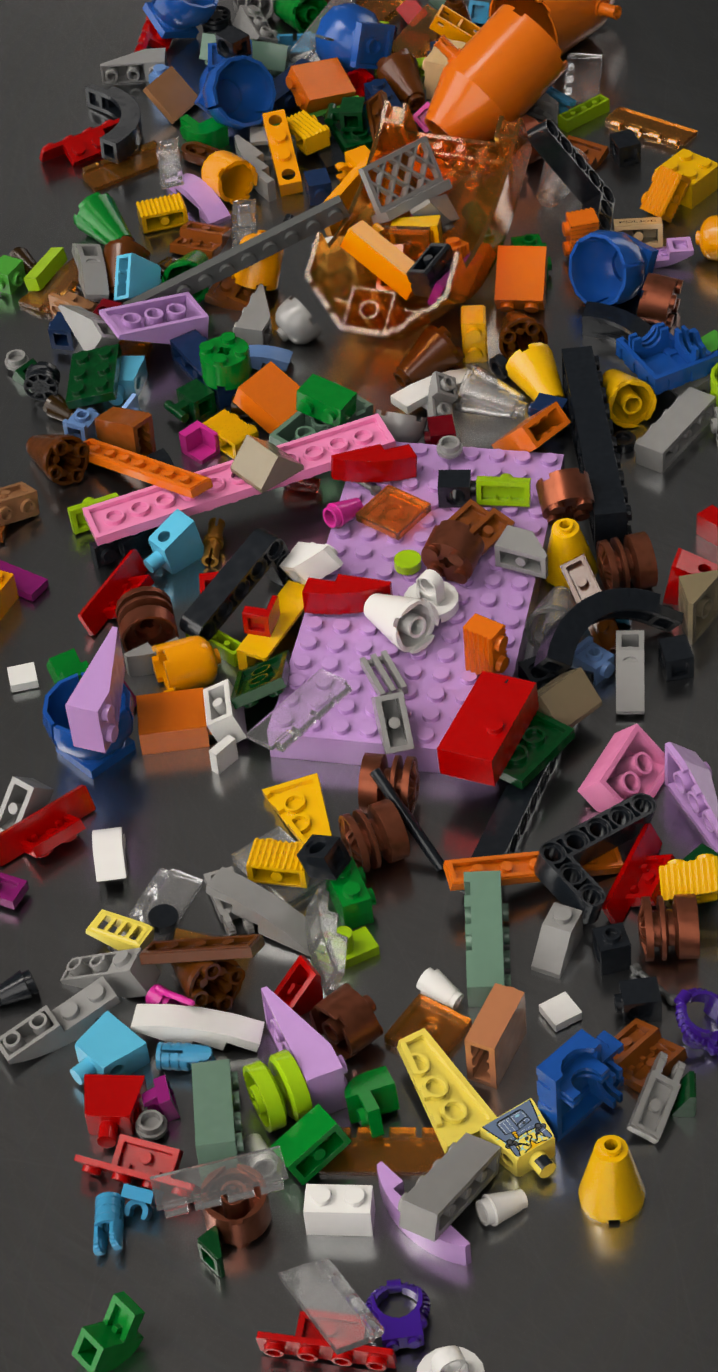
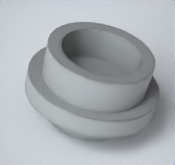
[4,349,29,371]
[436,435,463,459]
[135,1110,168,1141]

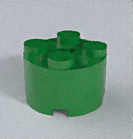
[199,332,252,390]

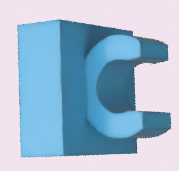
[468,0,491,24]
[120,1184,164,1221]

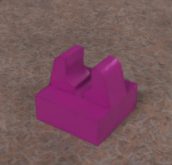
[141,1075,180,1122]

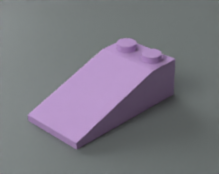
[99,292,209,344]
[65,626,125,753]
[261,986,348,1114]

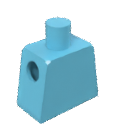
[114,253,162,302]
[109,356,148,406]
[143,509,204,574]
[70,1010,150,1085]

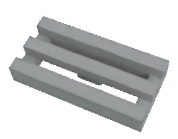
[360,650,408,696]

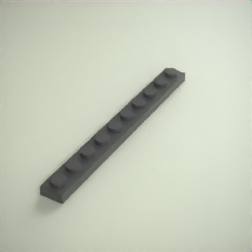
[123,195,350,305]

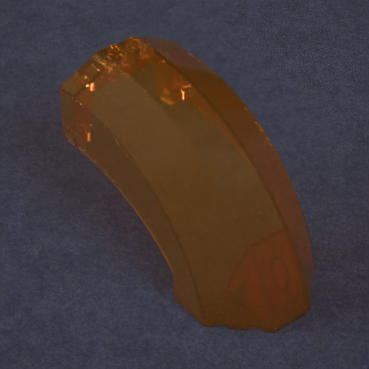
[304,101,532,341]

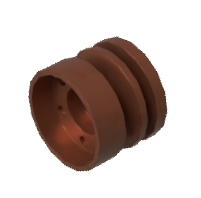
[596,531,658,590]
[115,586,179,652]
[358,753,420,815]
[338,798,410,873]
[638,893,700,962]

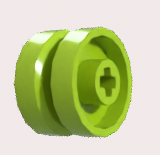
[243,1049,313,1133]

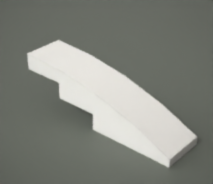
[390,368,484,414]
[130,1004,265,1052]

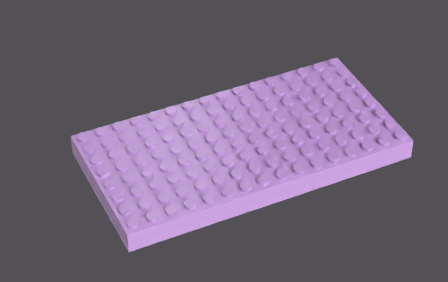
[267,441,565,773]

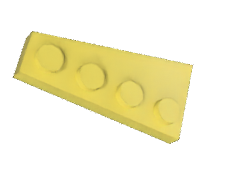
[397,1028,497,1154]

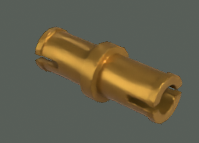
[201,517,225,567]

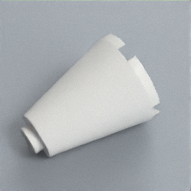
[364,593,439,654]

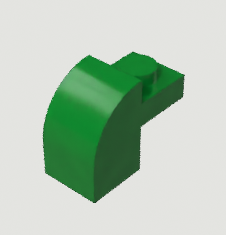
[180,114,230,149]
[46,648,89,684]
[344,1066,400,1138]
[72,1291,145,1372]

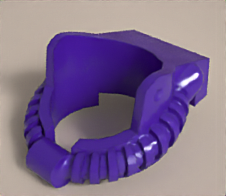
[674,988,718,1056]
[365,1279,431,1351]

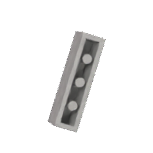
[634,387,716,474]
[398,1132,501,1242]

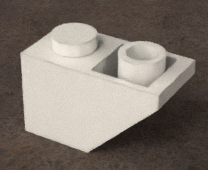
[279,541,343,585]

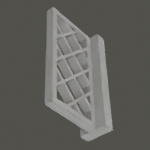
[358,136,453,224]

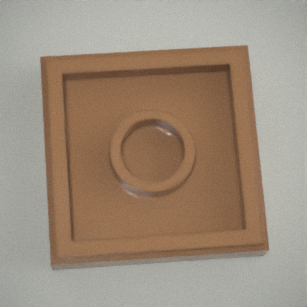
[143,65,198,124]

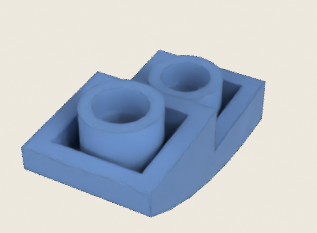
[249,345,293,371]

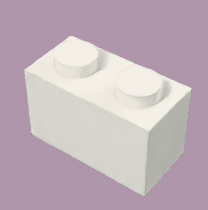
[203,679,247,743]
[303,1184,375,1237]

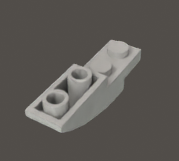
[72,243,109,302]
[0,976,121,1064]

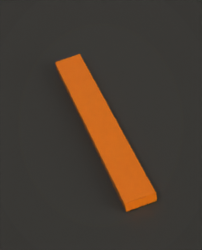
[83,438,213,498]

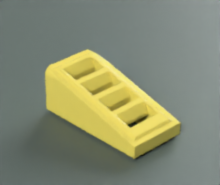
[86,909,155,951]

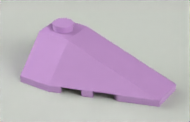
[664,742,718,853]

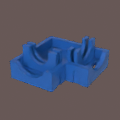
[616,322,718,395]
[536,1029,624,1142]

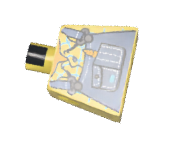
[480,1098,556,1178]

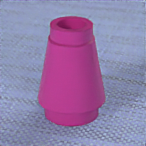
[323,498,363,528]

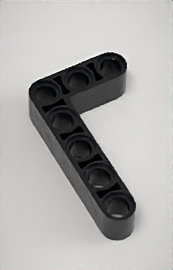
[527,119,615,230]
[179,528,293,641]
[534,793,657,924]

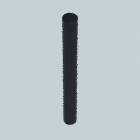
[370,768,444,872]

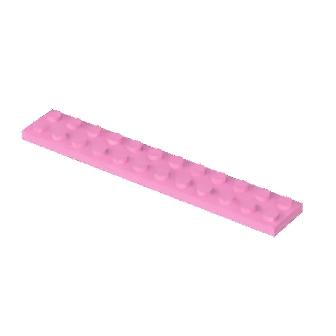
[82,413,396,546]

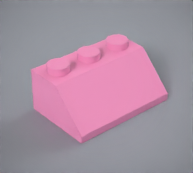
[578,723,665,813]

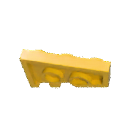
[262,773,333,843]

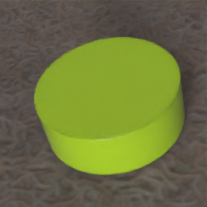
[394,550,422,575]

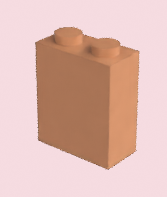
[464,983,527,1089]

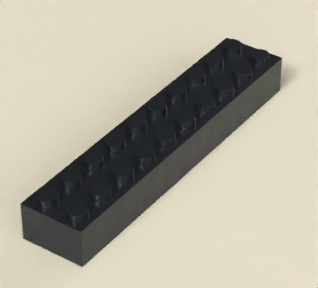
[561,346,632,555]

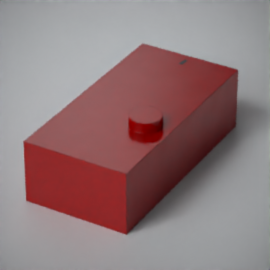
[437,671,539,787]

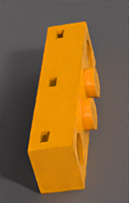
[429,4,481,43]
[262,109,303,197]

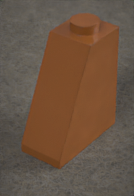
[94,406,156,456]

